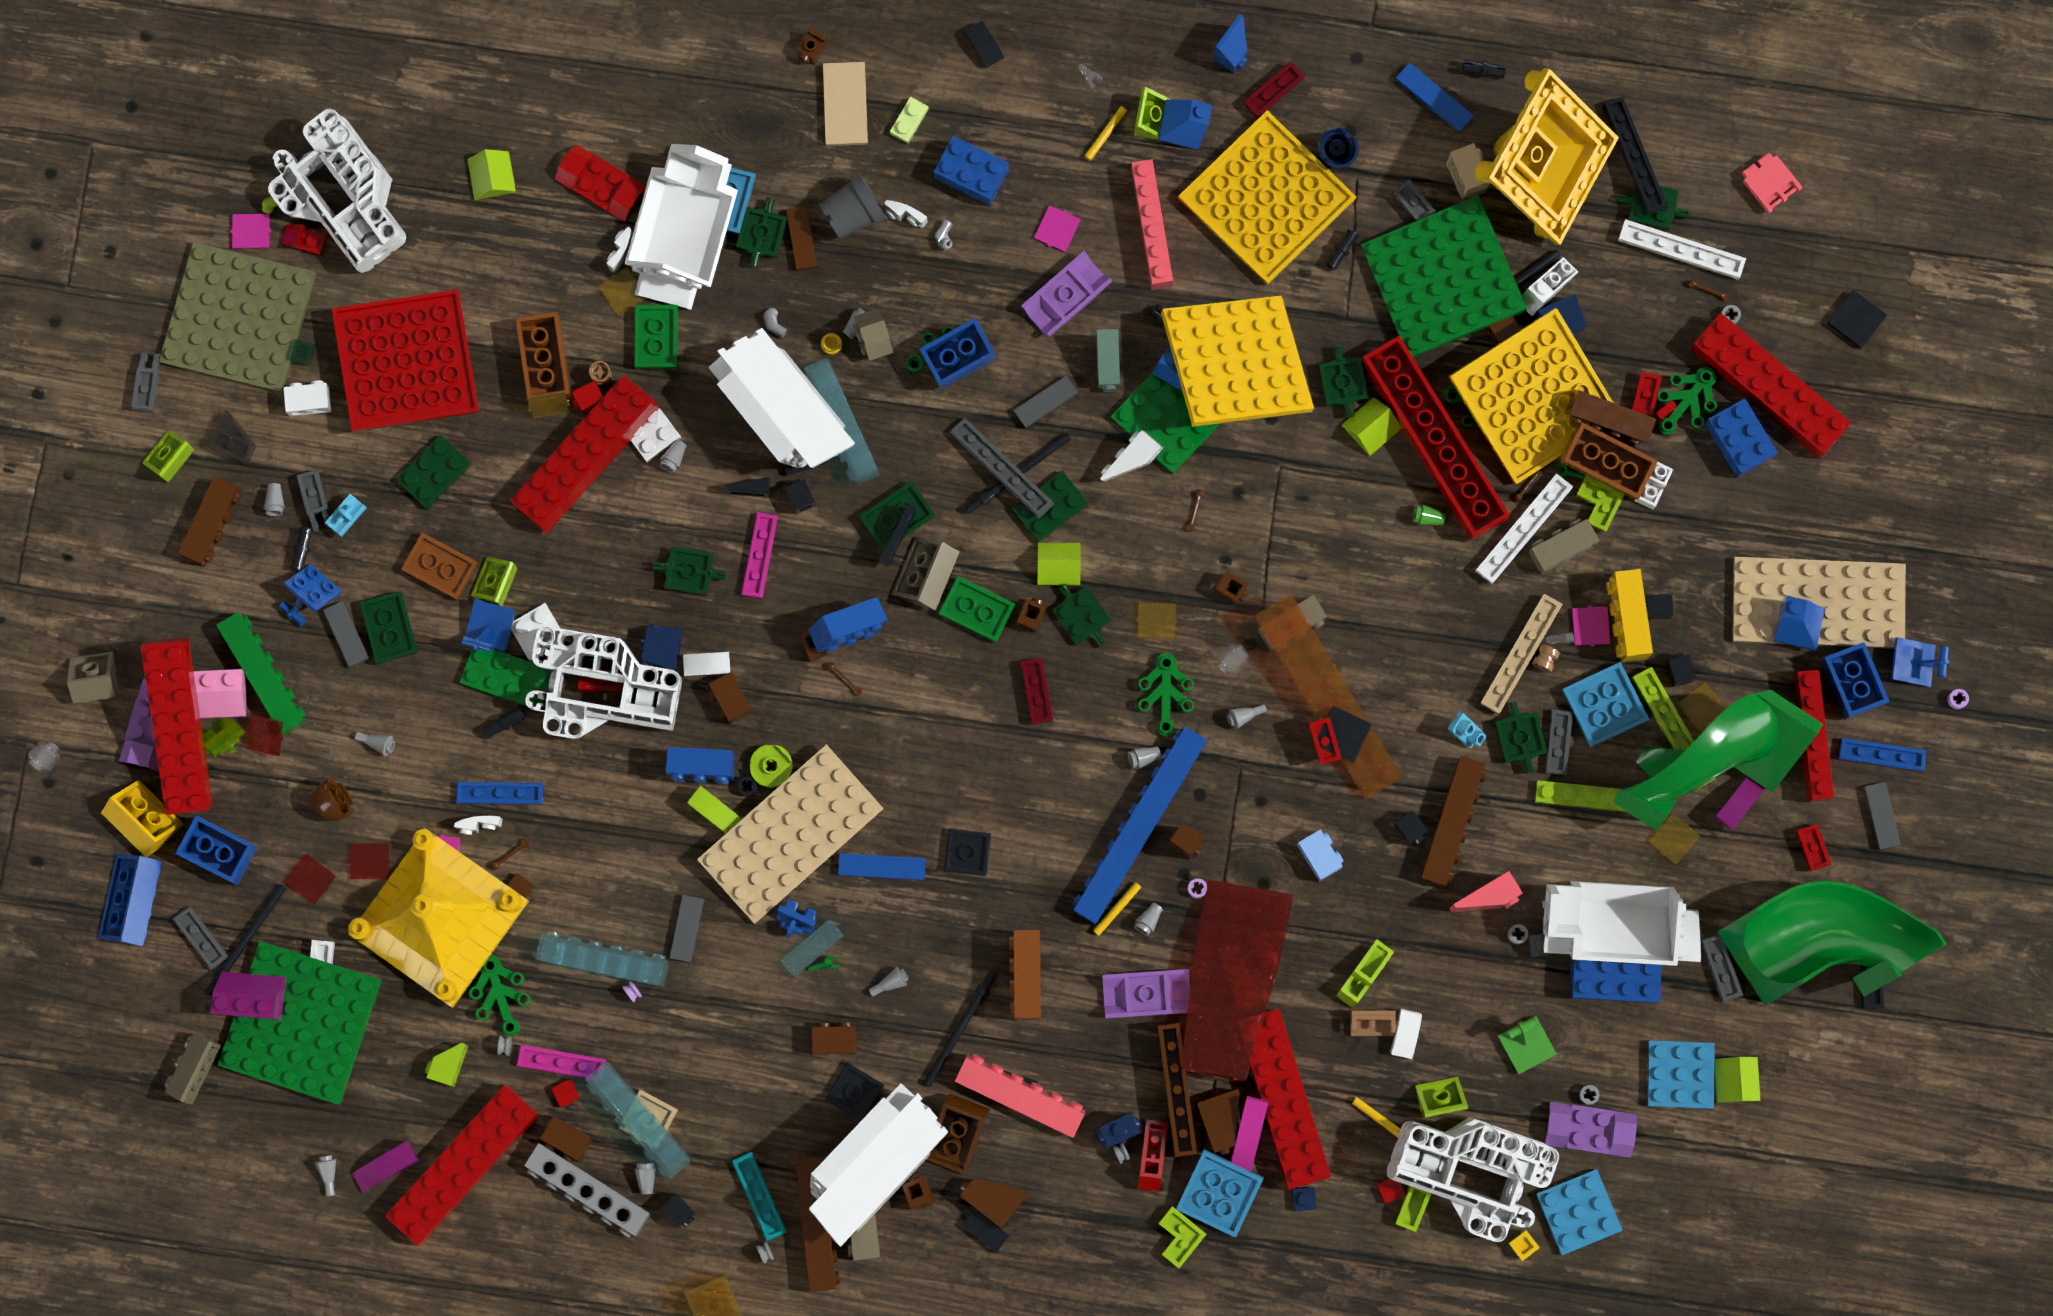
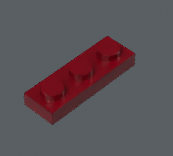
[1244,62,1305,119]
[1021,658,1053,725]

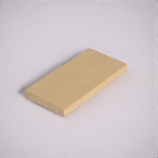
[823,62,868,146]

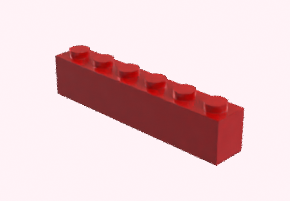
[1793,670,1834,803]

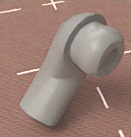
[935,219,953,250]
[764,308,787,338]

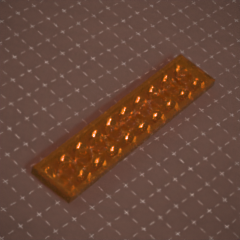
[1254,594,1403,800]

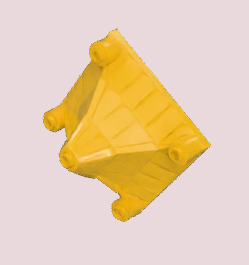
[1475,68,1619,245]
[348,828,529,1008]

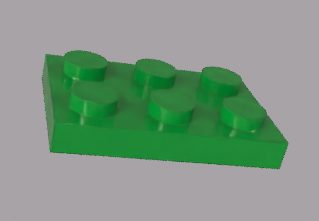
[635,305,678,369]
[939,576,1015,643]

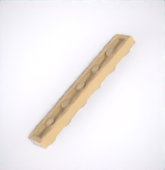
[1480,594,1563,715]

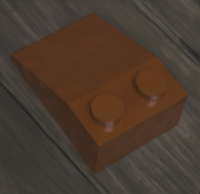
[926,1094,990,1175]

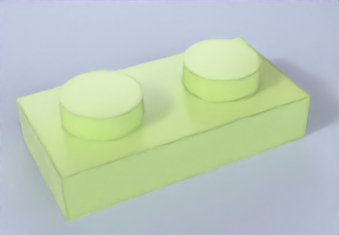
[890,97,929,144]

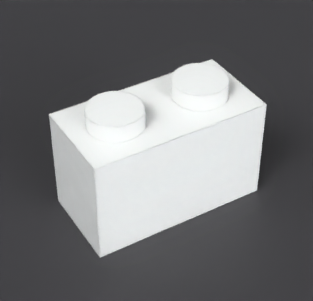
[284,380,332,417]

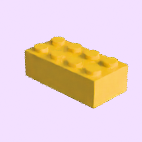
[1606,569,1653,663]

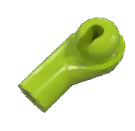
[261,194,292,214]

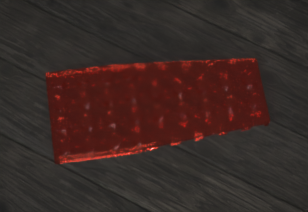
[1181,880,1294,1082]

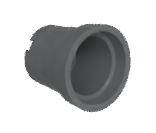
[819,172,888,239]

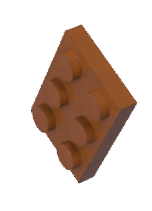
[401,533,479,600]

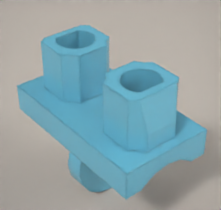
[325,494,367,537]
[1448,711,1486,748]

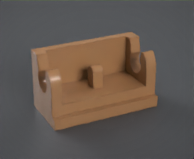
[1350,1011,1396,1036]

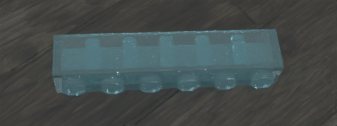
[804,358,880,486]
[535,931,670,988]
[585,1062,693,1179]

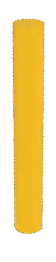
[1085,106,1127,161]
[1093,882,1141,936]
[1352,1097,1400,1137]

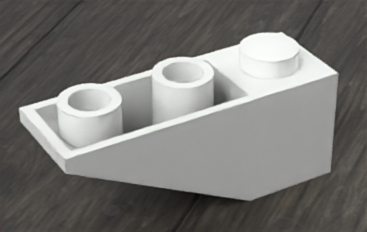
[1522,257,1578,316]
[1100,430,1163,481]

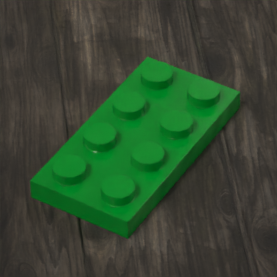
[460,648,554,712]

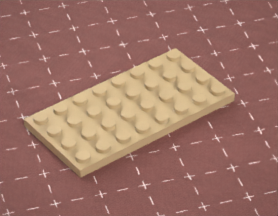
[1732,557,1906,649]
[697,744,884,924]

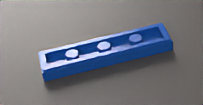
[1396,63,1473,133]
[1837,738,1927,772]
[456,782,544,805]
[838,853,926,881]

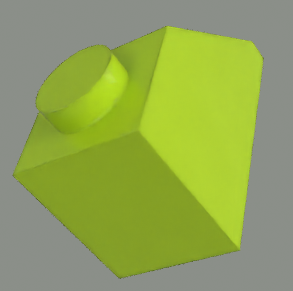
[425,1043,468,1087]

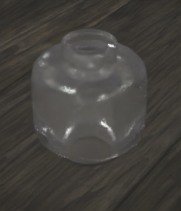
[1217,643,1249,675]
[28,741,60,773]

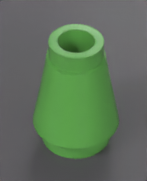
[1412,504,1445,525]

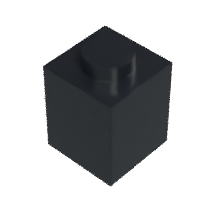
[785,479,816,515]
[1645,594,1673,619]
[1666,653,1697,687]
[1394,810,1428,845]
[660,1193,696,1228]

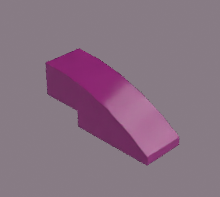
[1714,776,1765,831]
[352,1141,420,1193]

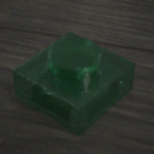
[288,339,315,366]

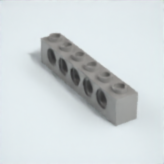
[524,1143,651,1237]

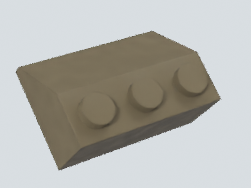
[891,536,959,610]
[165,1033,222,1105]

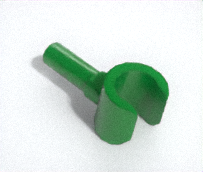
[1556,463,1585,479]
[808,956,840,971]

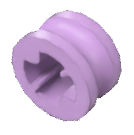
[1947,689,1969,709]
[1188,878,1207,899]
[622,981,642,1002]

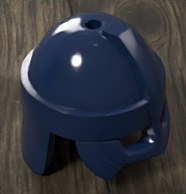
[1318,127,1359,168]

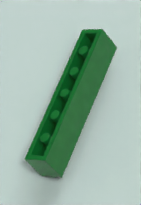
[217,612,307,736]

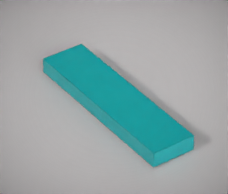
[732,1152,787,1241]

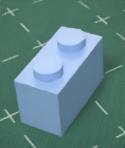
[1297,829,1344,882]

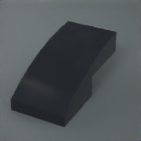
[964,21,1005,68]

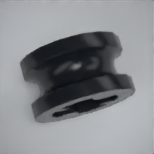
[738,777,758,797]

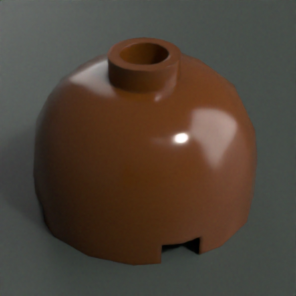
[313,777,354,821]

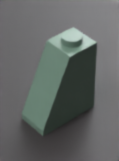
[1096,329,1120,392]

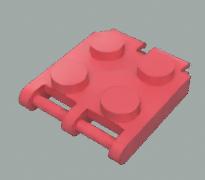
[1742,152,1802,213]

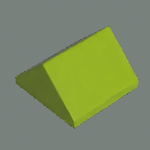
[1134,87,1171,140]
[467,149,516,200]
[1342,397,1402,456]
[142,430,195,483]
[1038,543,1081,586]
[471,557,518,606]
[1714,1057,1761,1103]
[1415,1077,1468,1119]

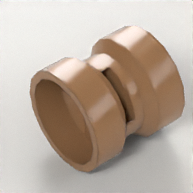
[589,361,612,386]
[1532,644,1560,673]

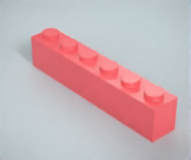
[1131,159,1173,290]
[955,1054,1085,1138]

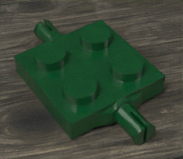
[1617,186,1689,232]
[736,197,788,268]
[1319,346,1369,418]
[653,546,726,596]
[1052,584,1111,648]
[1494,701,1547,774]

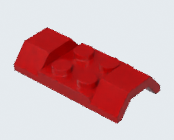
[555,145,646,223]

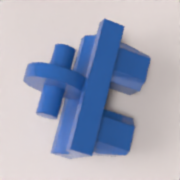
[776,899,817,938]

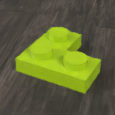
[1576,476,1625,533]
[1158,1206,1206,1268]

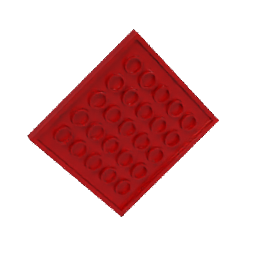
[332,289,479,432]

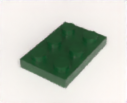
[396,435,472,510]
[1012,470,1089,543]
[859,481,936,552]
[360,591,418,665]

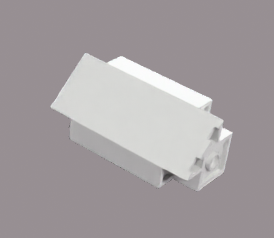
[625,144,738,310]
[708,328,855,468]
[1542,881,1701,966]
[809,1084,948,1247]

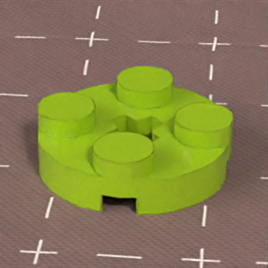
[750,745,793,788]

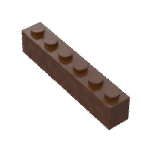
[1419,756,1487,888]
[1157,1023,1197,1158]
[795,1157,840,1292]

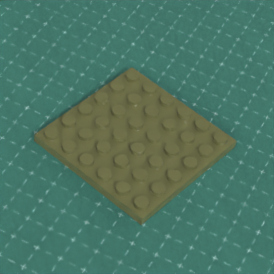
[159,242,317,393]

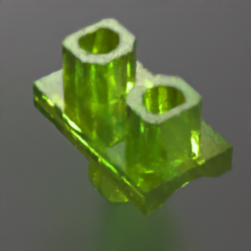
[203,718,246,757]

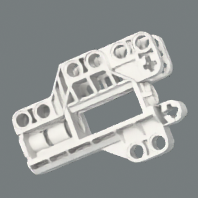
[268,109,406,273]
[525,626,682,739]
[1387,1117,1559,1242]

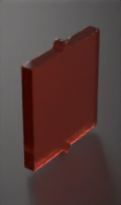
[247,713,283,756]
[348,843,391,880]
[284,854,336,904]

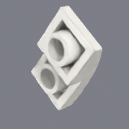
[884,200,928,228]
[607,227,633,273]
[1634,462,1673,510]
[683,652,730,676]
[454,816,503,835]
[1390,1009,1422,1059]

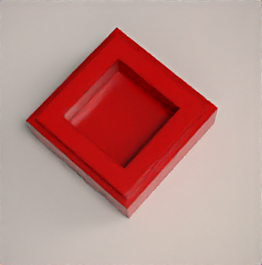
[1653,400,1677,423]
[551,1079,581,1108]
[1376,1178,1406,1204]

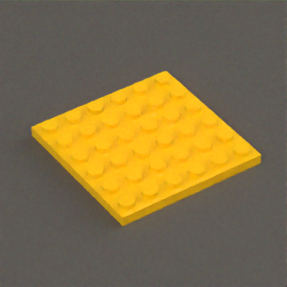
[1178,110,1357,285]
[1161,296,1314,427]
[1449,308,1613,484]

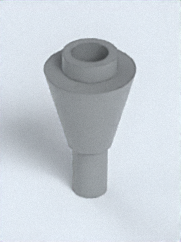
[1227,704,1267,729]
[355,732,395,756]
[869,967,909,996]
[315,1155,337,1196]

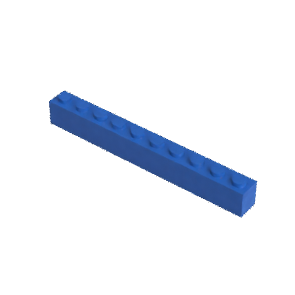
[1072,727,1207,925]

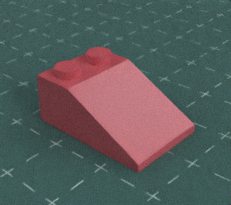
[1449,871,1523,912]

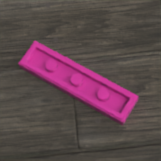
[741,512,778,599]
[516,1045,607,1081]
[1231,1096,1268,1171]

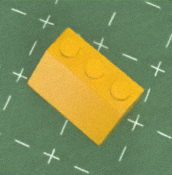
[101,780,183,857]

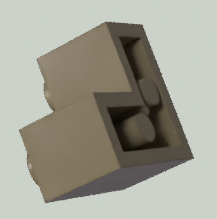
[852,308,894,361]

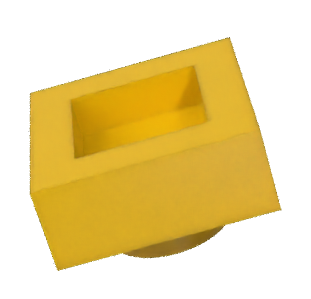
[1508,1230,1540,1261]

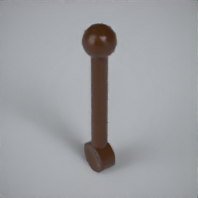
[1688,280,1730,302]
[1514,467,1544,502]
[1186,489,1204,532]
[827,662,862,696]
[491,839,529,870]

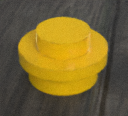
[821,333,842,355]

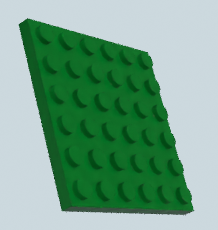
[1361,195,1527,358]
[218,941,382,1105]

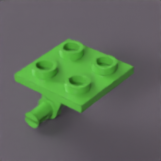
[1498,1016,1557,1075]

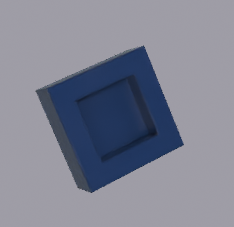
[1293,1188,1316,1211]

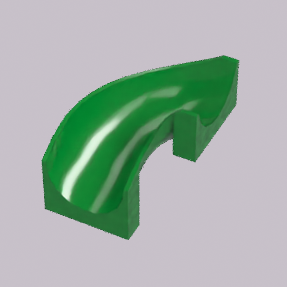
[1613,690,1822,831]
[1717,881,1947,1005]

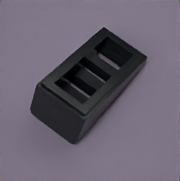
[726,477,771,498]

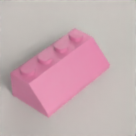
[194,669,246,719]

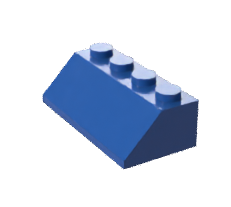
[98,854,162,946]

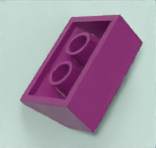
[210,972,286,1021]

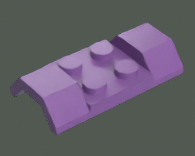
[1021,251,1112,337]
[119,679,159,771]
[1102,969,1192,1019]
[1544,1102,1637,1158]

